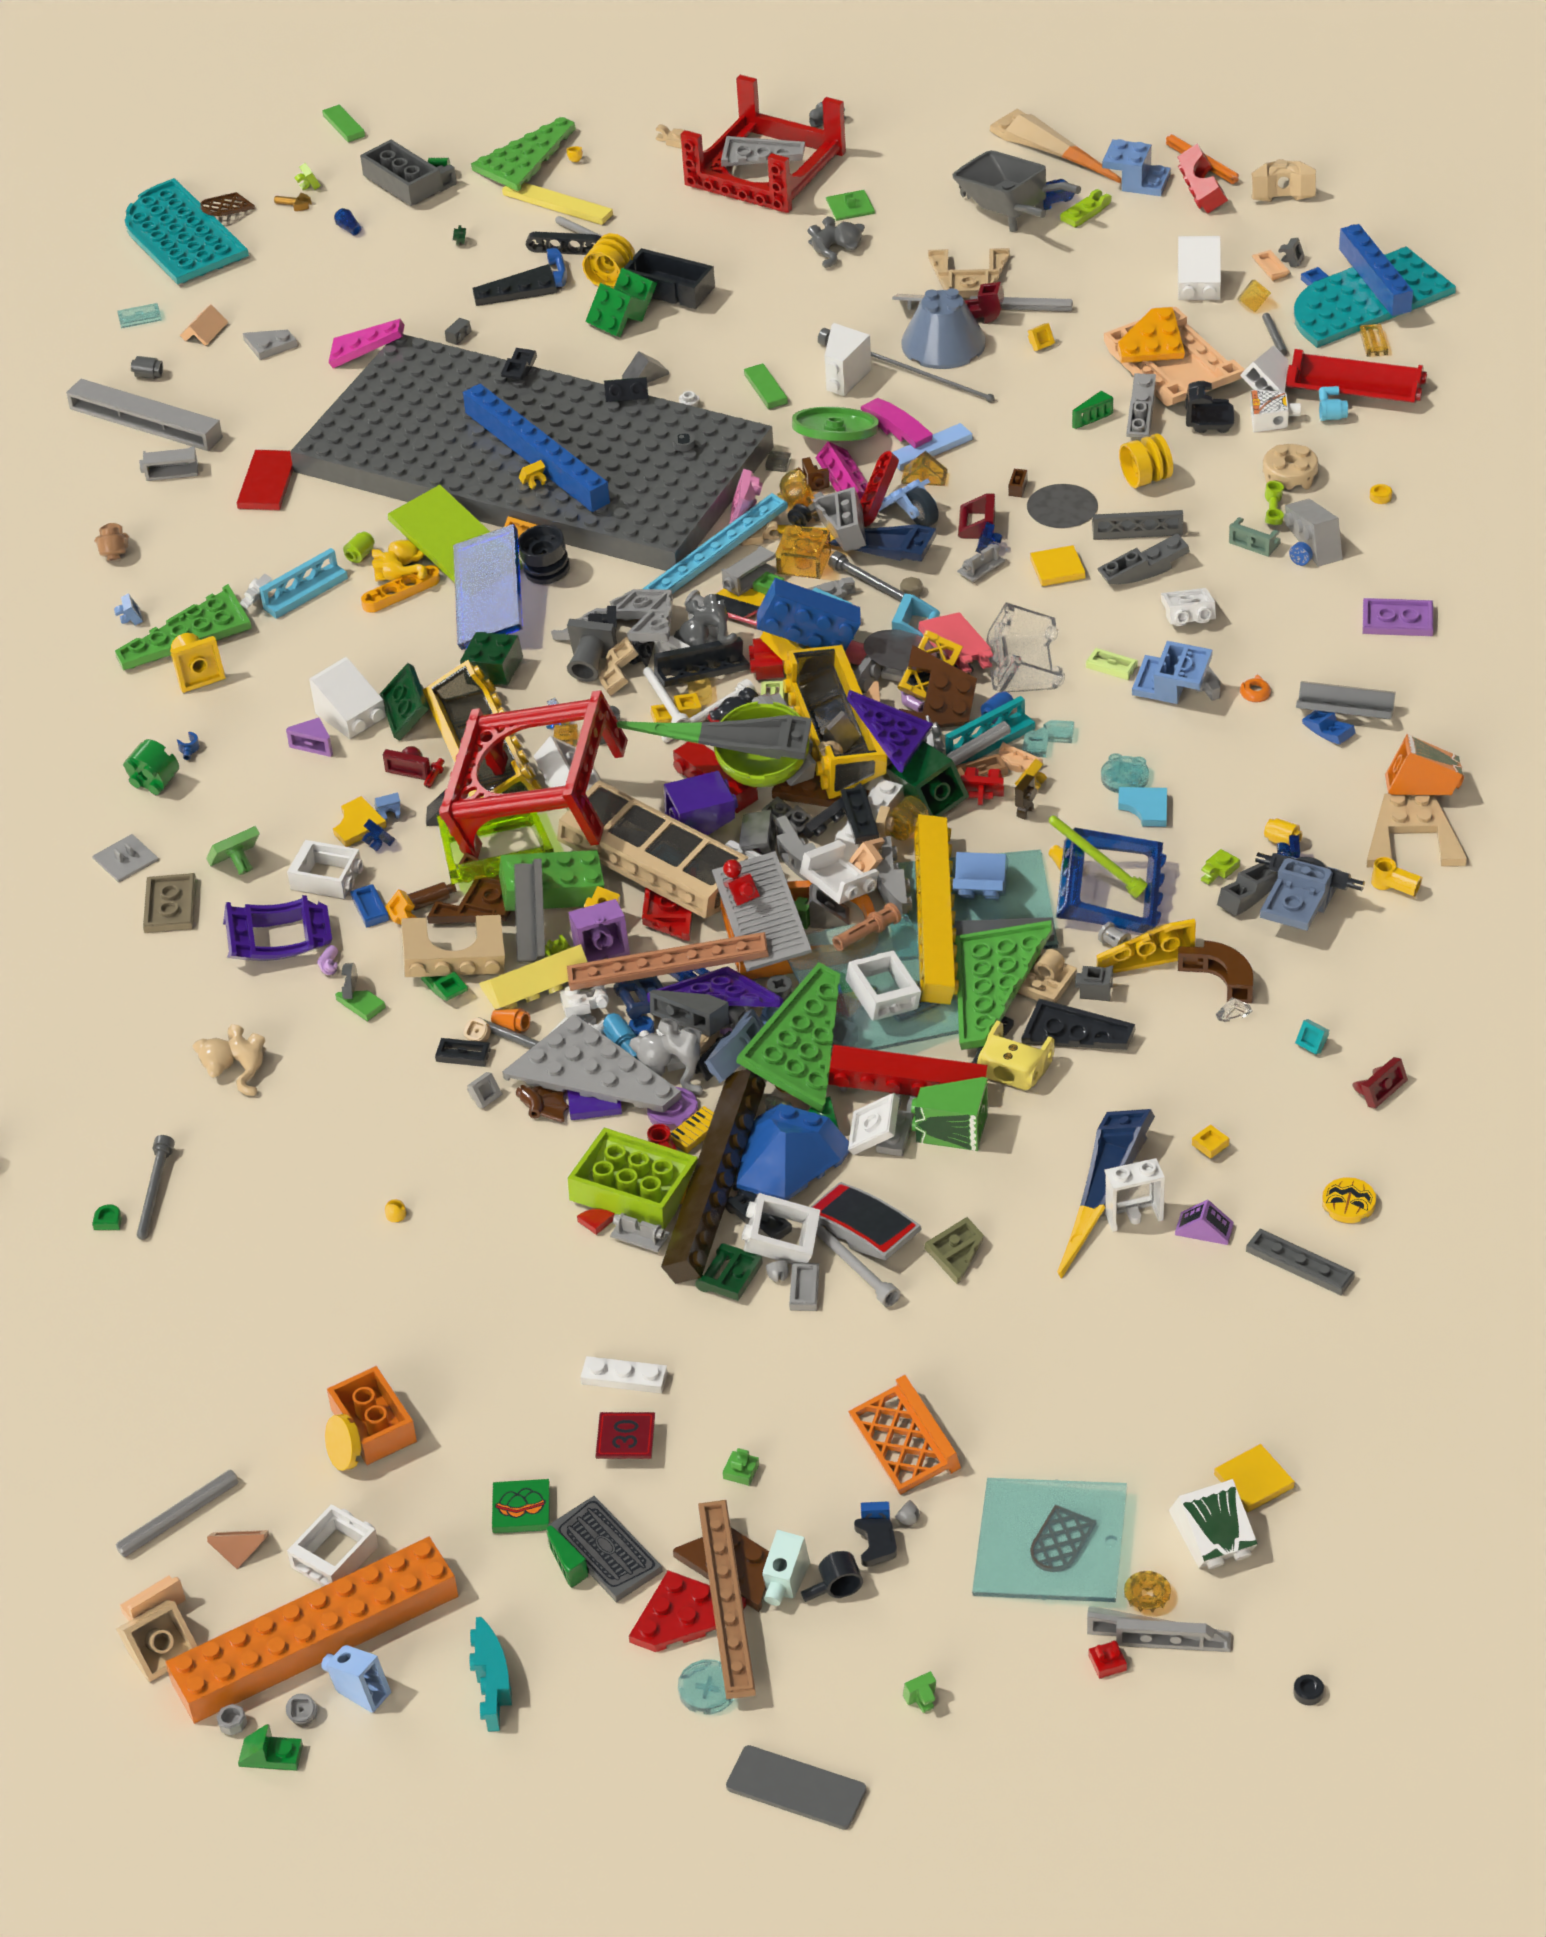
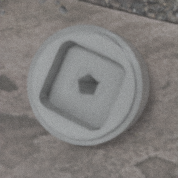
[286,1694,317,1725]

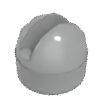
[766,1261,788,1282]
[895,1500,920,1525]

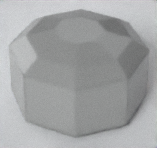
[216,1704,247,1736]

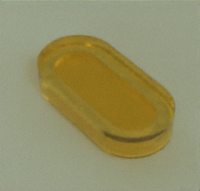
[687,671,712,706]

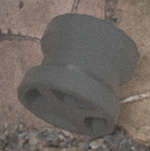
[767,975,792,1003]

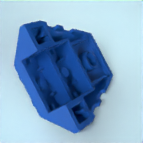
[737,1103,849,1201]

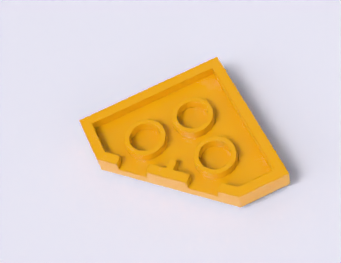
[1117,307,1185,363]

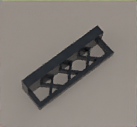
[654,636,750,687]

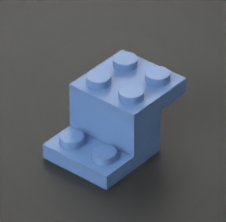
[1102,139,1171,196]
[1132,641,1213,704]
[953,852,1009,900]

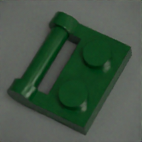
[695,1243,763,1301]

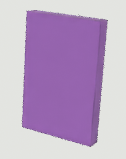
[1362,598,1433,636]

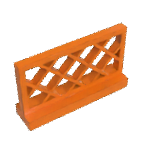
[848,1375,961,1495]

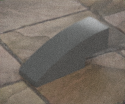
[1217,863,1278,916]

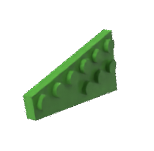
[115,584,252,671]

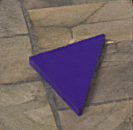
[847,690,934,773]
[647,966,783,1007]

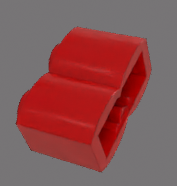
[749,638,784,680]

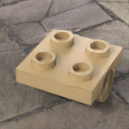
[1018,949,1077,1003]

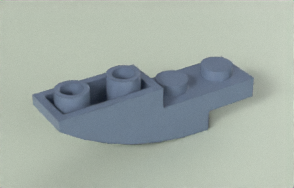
[705,1009,764,1083]

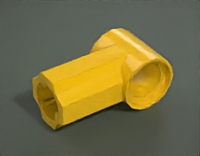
[1371,857,1423,897]

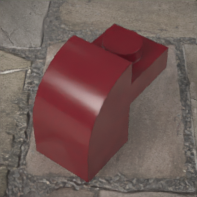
[965,282,1004,324]

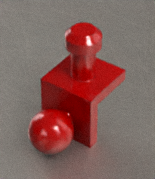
[723,859,760,906]

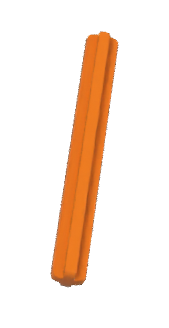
[1166,134,1239,184]

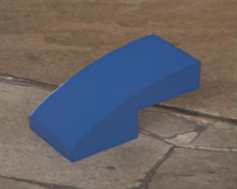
[1302,710,1356,745]

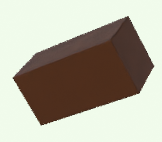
[1008,468,1028,497]

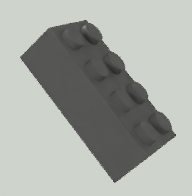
[360,139,442,206]

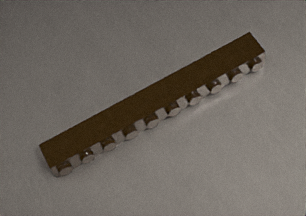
[661,1069,766,1284]

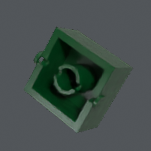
[460,632,523,686]

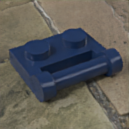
[613,976,663,1019]

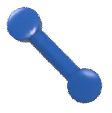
[546,248,567,288]

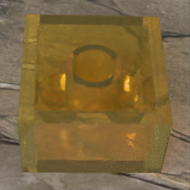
[776,525,831,579]

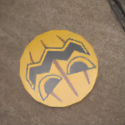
[1322,1177,1376,1223]

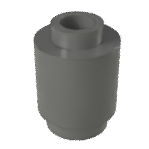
[131,356,163,379]

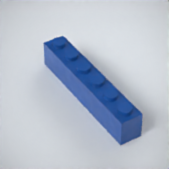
[1339,224,1413,316]

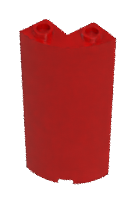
[1285,349,1427,403]

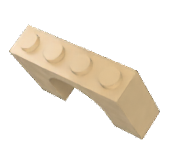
[401,915,505,977]

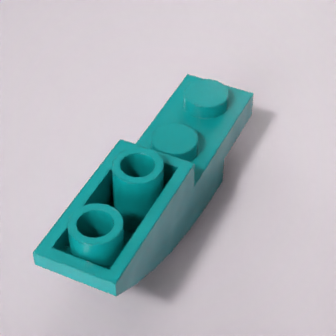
[469,1617,512,1732]

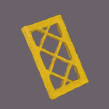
[897,630,963,701]

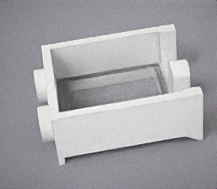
[1104,1158,1165,1232]

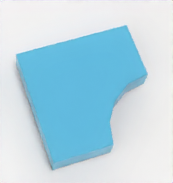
[1118,787,1167,827]

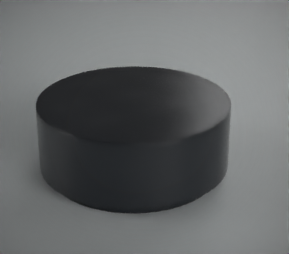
[1293,1674,1324,1705]

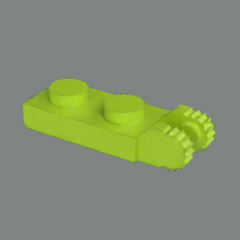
[1060,189,1112,228]

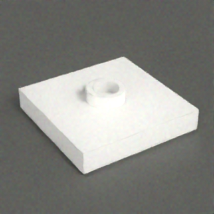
[848,1093,900,1155]

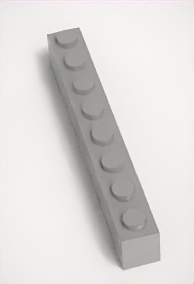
[66,379,223,451]

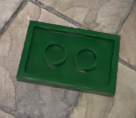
[379,663,429,741]

